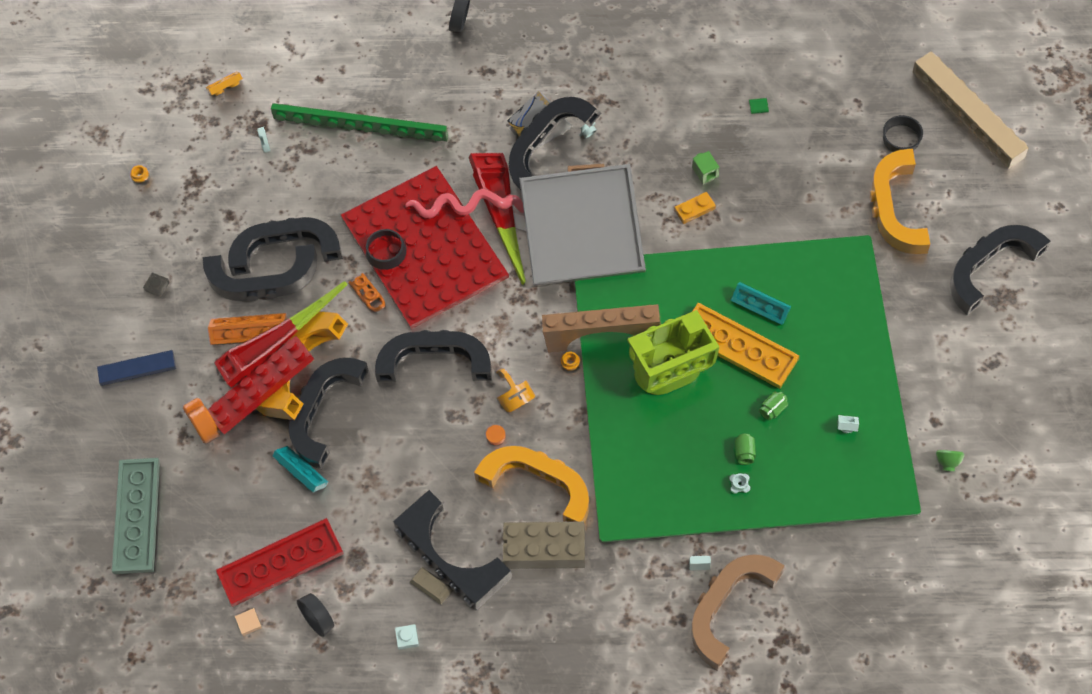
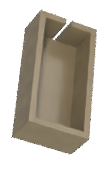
[503,521,585,569]

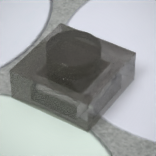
[143,272,170,297]

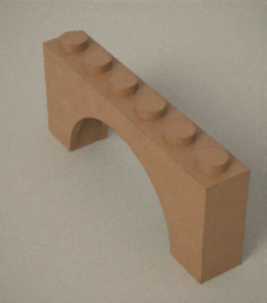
[542,304,661,353]

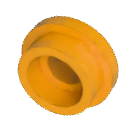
[130,165,149,183]
[561,351,580,370]

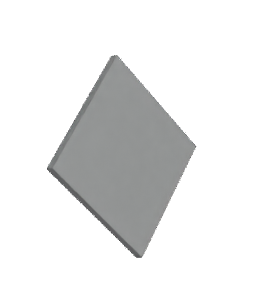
[520,164,646,286]

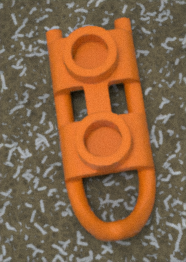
[348,273,385,312]

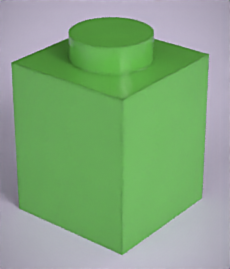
[692,151,720,184]

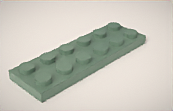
[112,458,160,574]

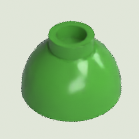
[936,450,965,471]

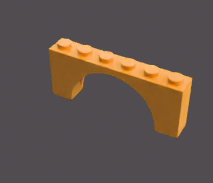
[256,311,348,420]

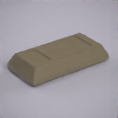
[409,567,452,605]

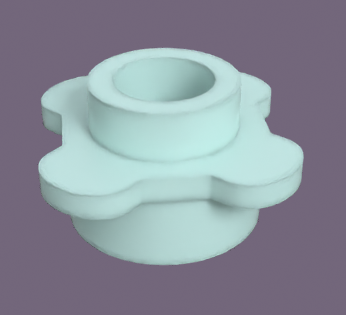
[579,122,597,139]
[729,474,750,494]

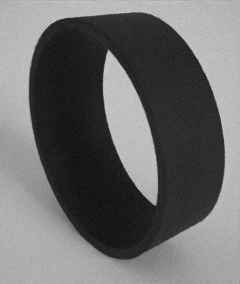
[449,0,470,32]
[883,115,923,152]
[366,229,407,270]
[297,593,334,637]

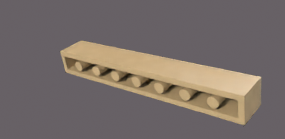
[912,51,1029,169]

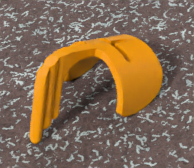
[496,368,535,412]

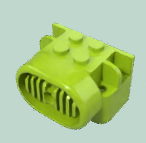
[627,310,720,395]

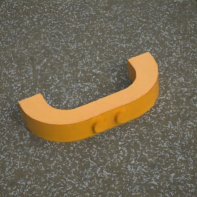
[870,149,930,254]
[474,446,589,524]

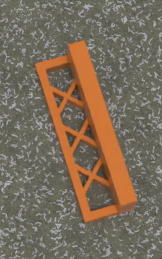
[208,313,287,345]

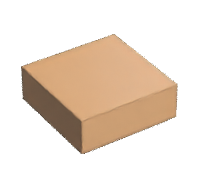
[235,608,262,636]

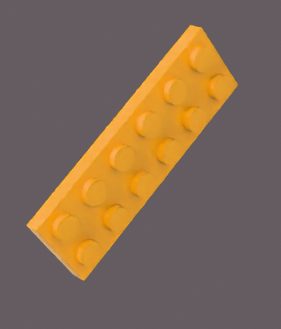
[692,303,799,389]

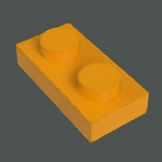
[205,71,243,96]
[674,192,716,224]

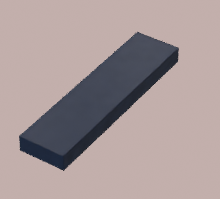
[97,350,176,386]

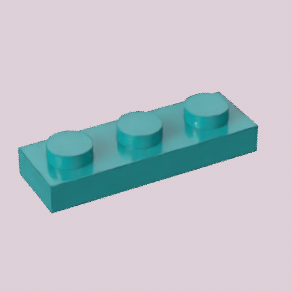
[731,282,791,325]
[272,446,328,492]

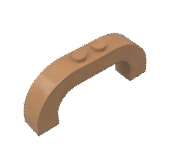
[691,555,785,671]

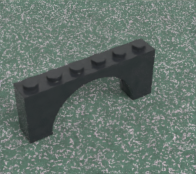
[393,490,512,610]

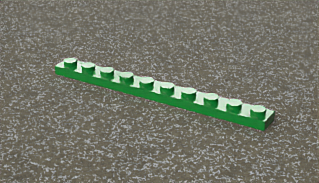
[271,103,448,142]

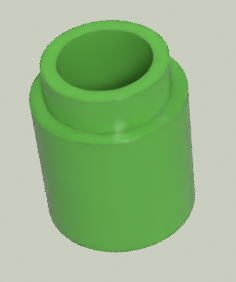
[759,392,788,421]
[735,434,756,465]

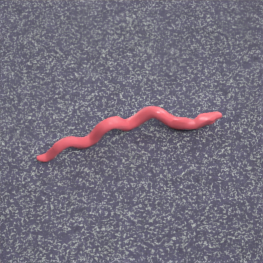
[405,189,524,218]

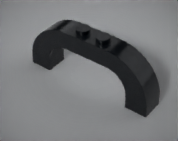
[509,97,602,190]
[228,217,343,276]
[950,225,1051,315]
[202,244,317,301]
[375,330,492,382]
[289,358,369,470]

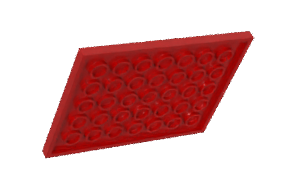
[341,166,509,329]

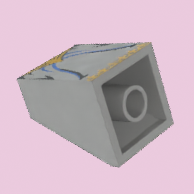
[507,91,572,149]

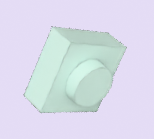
[837,415,859,433]
[395,624,419,650]

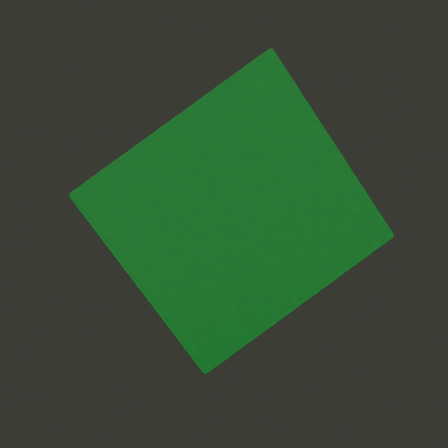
[575,235,921,543]

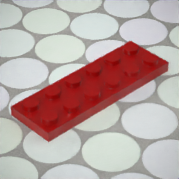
[207,336,314,435]
[216,518,344,607]

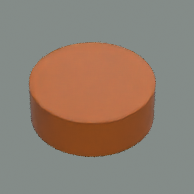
[486,425,506,445]

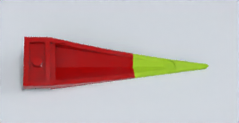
[468,153,526,285]
[214,281,348,388]

